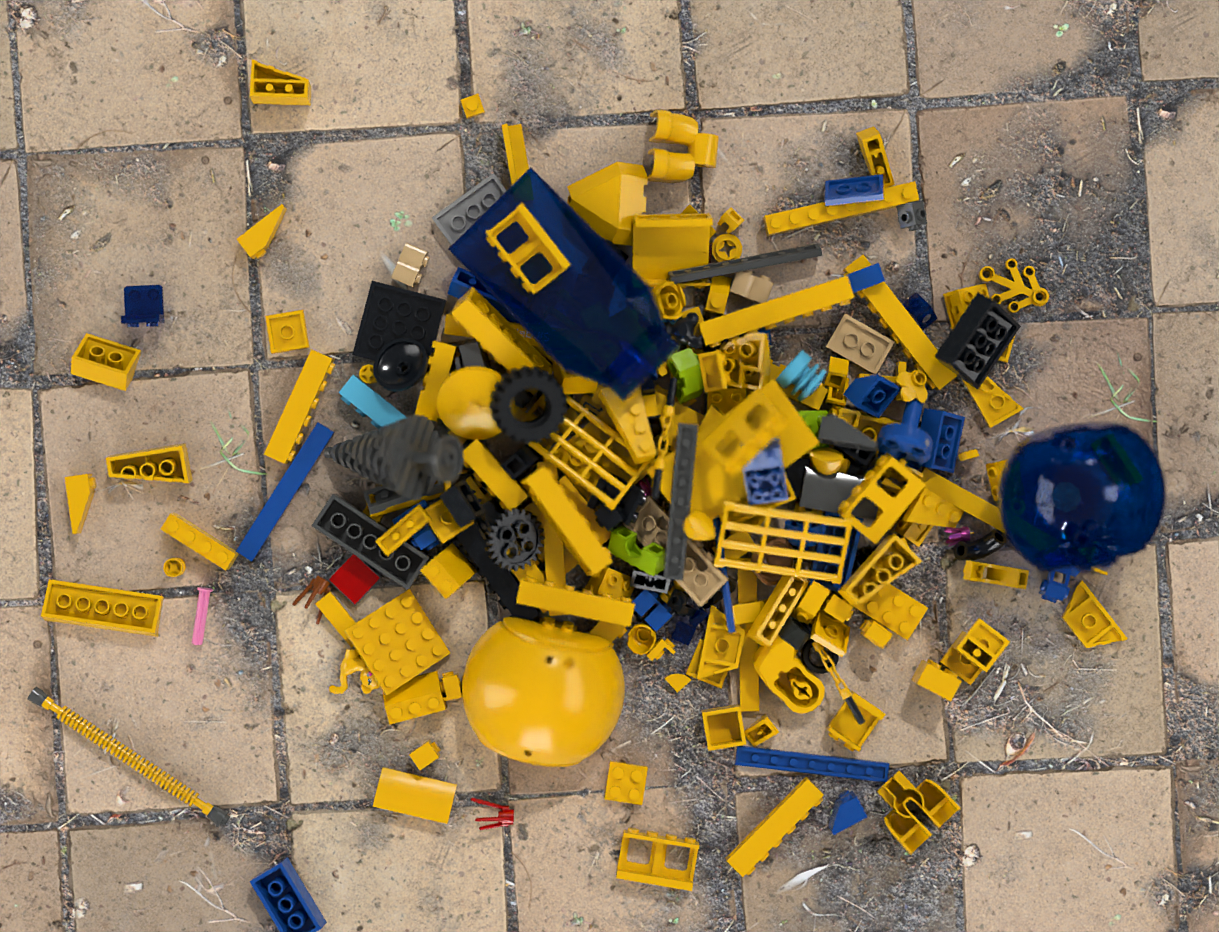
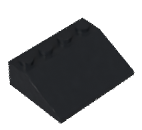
[934,292,1021,390]

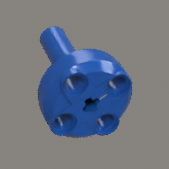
[876,398,933,469]

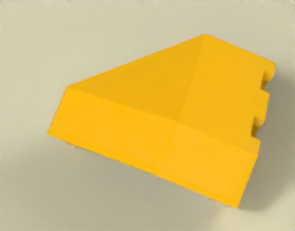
[565,162,648,246]

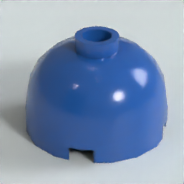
[785,519,823,551]

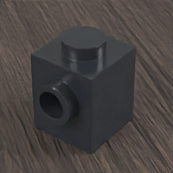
[594,502,627,531]

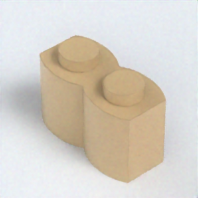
[391,242,430,288]
[729,270,774,304]

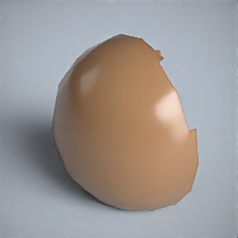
[750,537,794,586]

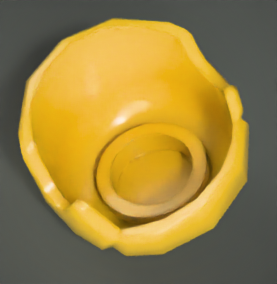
[627,623,656,655]

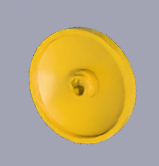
[437,366,515,440]

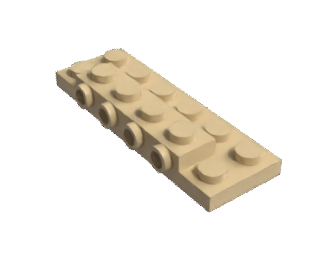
[623,496,729,607]

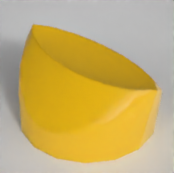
[810,447,844,475]
[683,511,715,541]

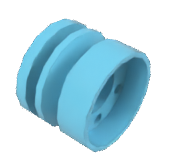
[776,350,827,402]

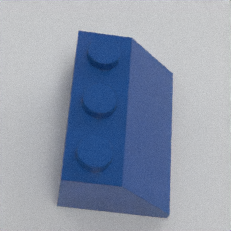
[920,408,965,473]

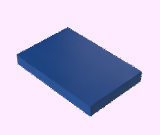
[825,174,884,206]

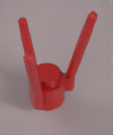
[471,798,514,830]

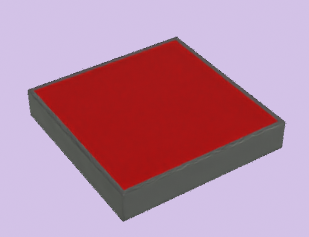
[327,553,382,606]

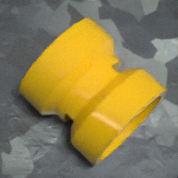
[163,557,186,577]

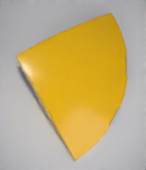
[721,333,770,390]

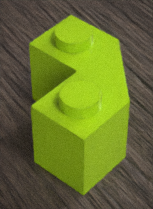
[667,348,704,404]

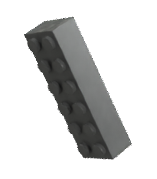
[312,493,431,590]

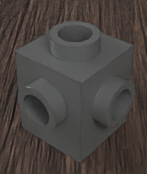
[896,201,927,231]

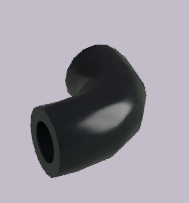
[953,529,1006,561]

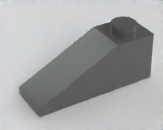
[818,414,878,452]

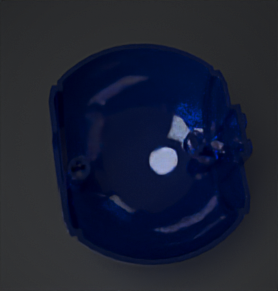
[998,422,1166,572]

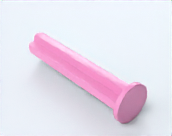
[192,587,213,645]

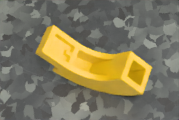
[963,560,1029,589]

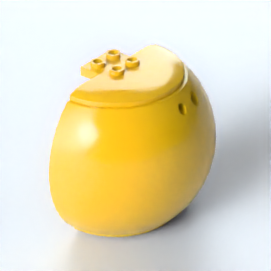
[462,616,625,767]

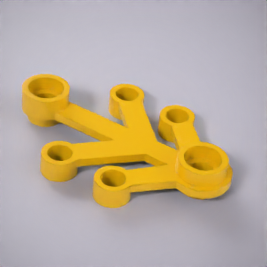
[978,258,1049,313]

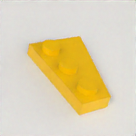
[961,376,1024,428]

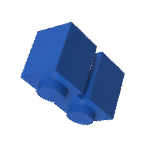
[631,589,673,632]

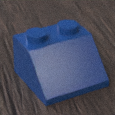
[844,374,901,418]
[828,790,867,835]

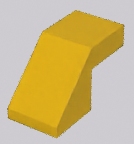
[732,599,768,625]

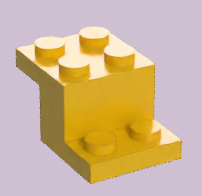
[940,618,1010,685]

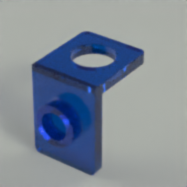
[902,293,937,330]

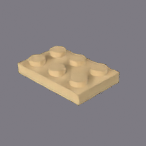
[825,313,895,375]

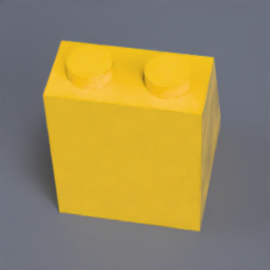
[420,543,477,599]

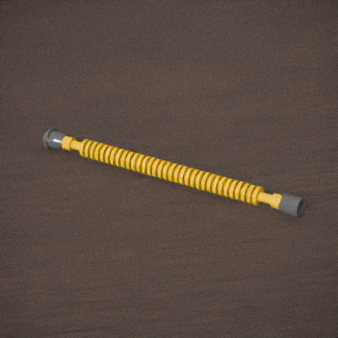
[27,687,230,827]

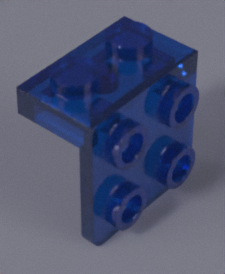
[121,285,165,328]

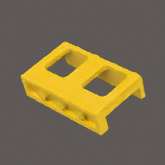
[486,203,571,294]
[701,388,790,478]
[837,453,926,544]
[616,827,700,891]

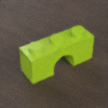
[608,526,666,576]

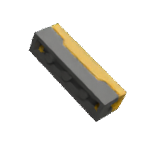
[363,478,444,518]

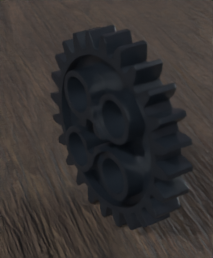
[484,508,545,571]

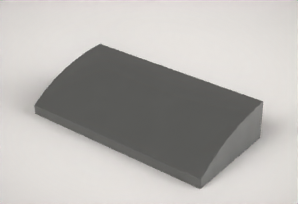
[798,466,882,520]

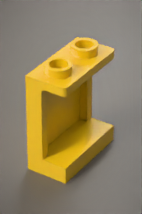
[826,691,886,752]

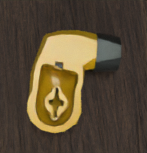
[753,616,825,714]

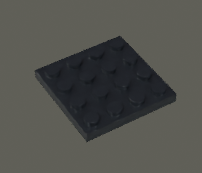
[352,281,447,374]

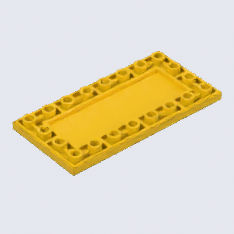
[647,379,819,520]

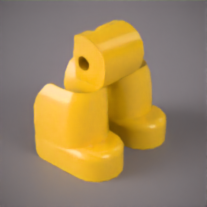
[648,109,719,183]
[877,770,960,855]

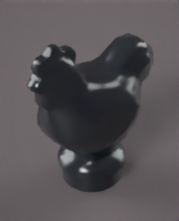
[661,312,705,350]

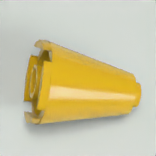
[633,281,686,320]

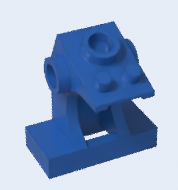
[392,500,439,551]
[1039,552,1083,603]

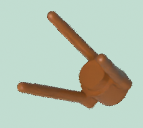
[292,575,331,624]

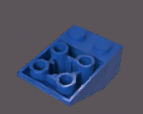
[740,438,788,505]

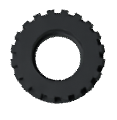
[490,366,567,444]

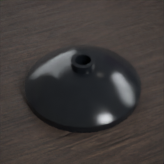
[373,338,428,392]

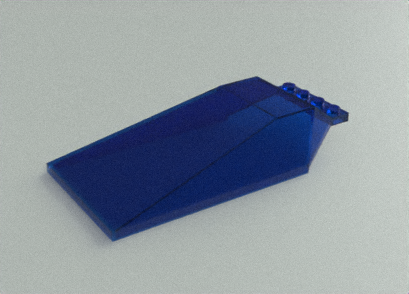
[448,167,680,402]

